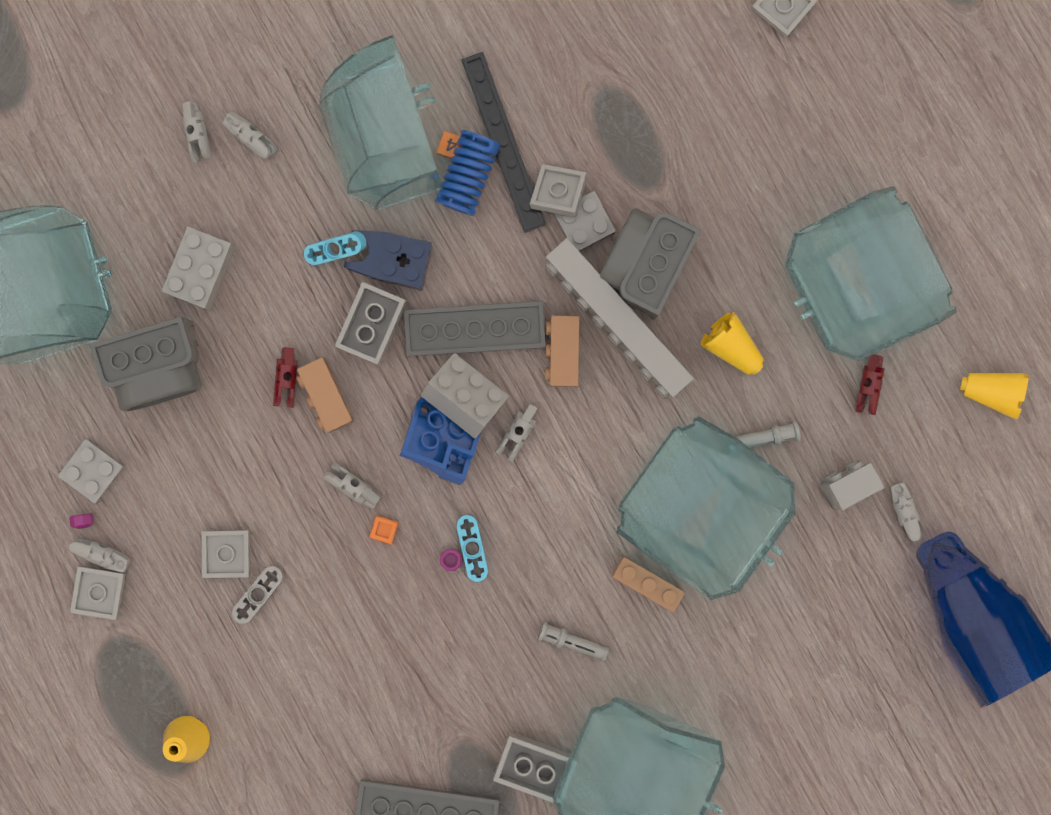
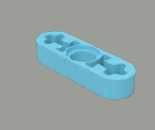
[304,231,366,265]
[457,515,488,582]

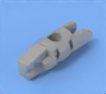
[182,101,211,163]
[222,111,278,159]
[495,404,538,463]
[323,462,380,509]
[890,482,921,541]
[69,537,131,573]

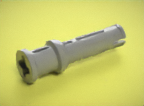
[728,421,801,452]
[537,621,609,661]

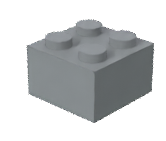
[820,461,884,510]

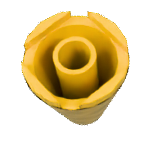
[700,312,764,375]
[960,373,1029,420]
[163,716,210,763]

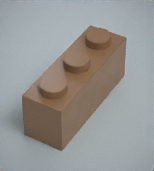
[545,316,579,387]
[296,357,354,433]
[611,555,685,613]

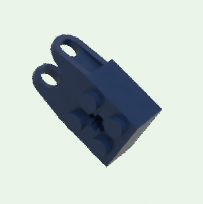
[344,230,433,291]

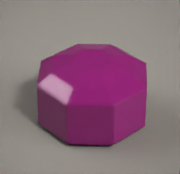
[69,513,94,529]
[440,549,462,571]

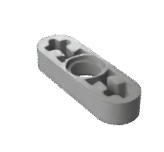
[232,565,284,624]

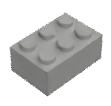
[161,226,236,311]
[335,282,407,366]
[420,353,509,439]
[493,731,576,805]

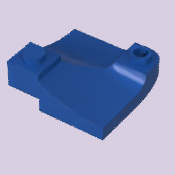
[399,397,481,485]

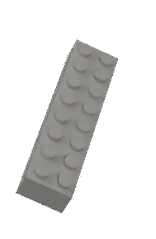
[545,238,694,399]

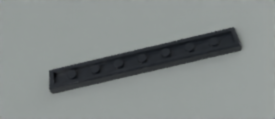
[461,52,546,233]

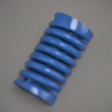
[435,130,500,216]

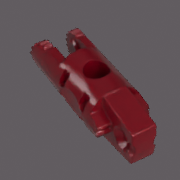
[273,347,297,408]
[855,354,885,415]

